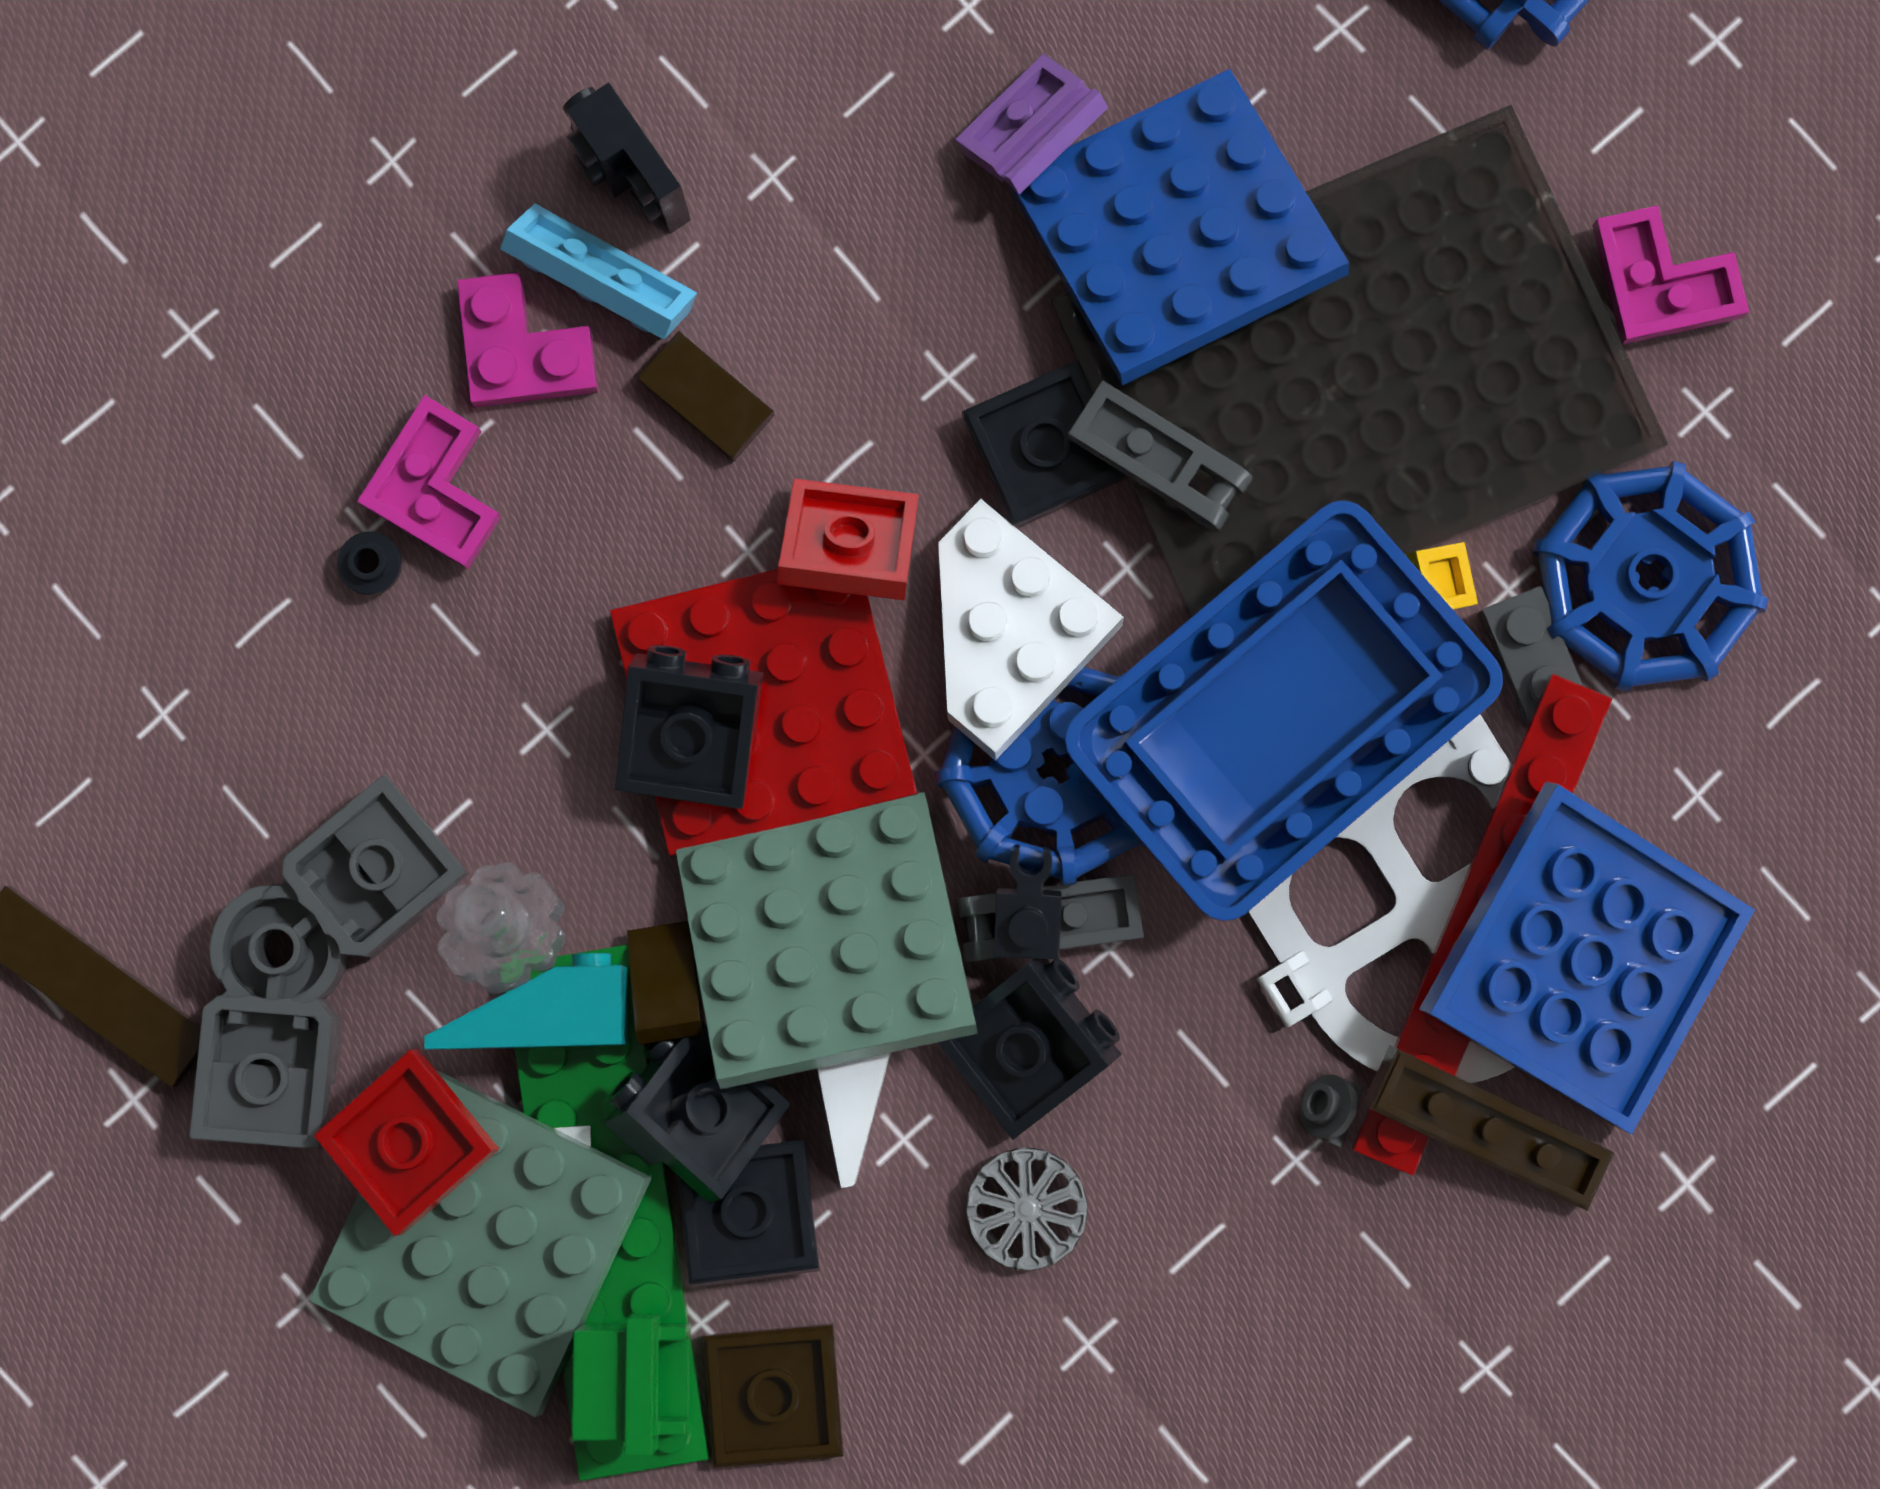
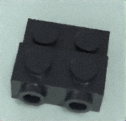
[563,82,691,234]
[615,645,764,809]
[937,959,1122,1140]
[604,1021,790,1204]

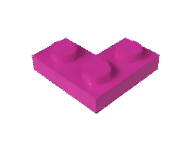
[1592,205,1750,345]
[457,272,599,408]
[357,395,502,570]

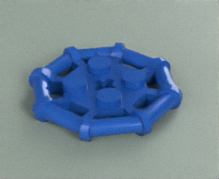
[1532,461,1768,692]
[935,667,1145,886]

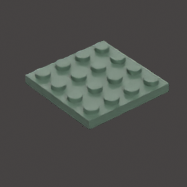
[676,792,978,1089]
[309,1069,652,1417]

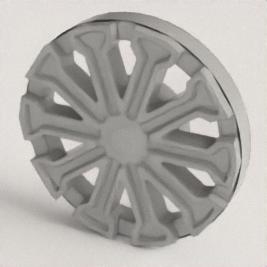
[966,1148,1087,1270]

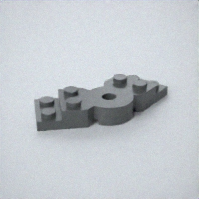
[189,774,469,1149]

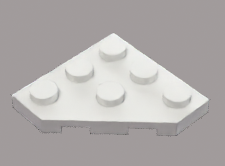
[938,499,1124,761]

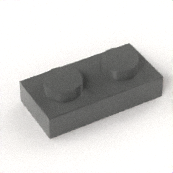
[1478,586,1583,728]

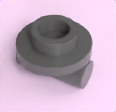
[1300,1075,1364,1147]

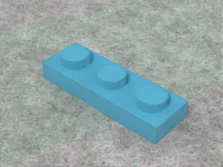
[500,203,697,340]

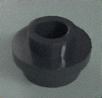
[337,532,402,596]

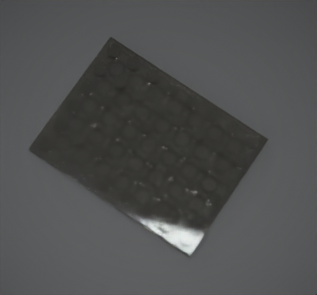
[1051,105,1668,619]

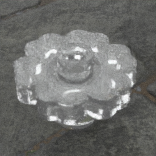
[436,862,566,994]

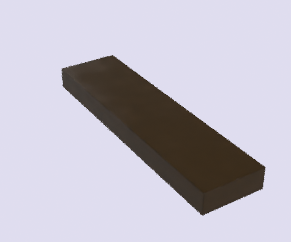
[0,885,201,1087]
[1362,1046,1614,1211]

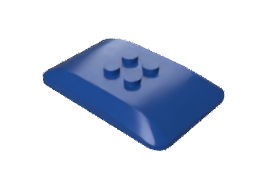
[1065,501,1503,921]

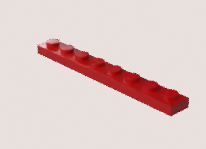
[1351,674,1613,1176]

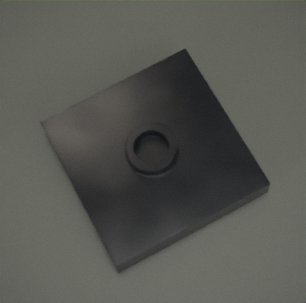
[962,361,1128,527]
[678,1140,820,1288]

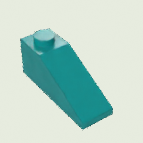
[424,953,629,1050]

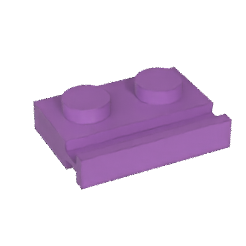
[955,54,1108,195]

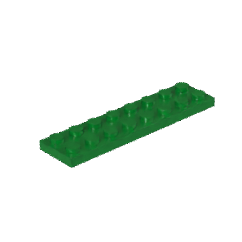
[502,945,710,1481]

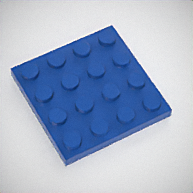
[1009,69,1349,385]
[1419,782,1755,1135]

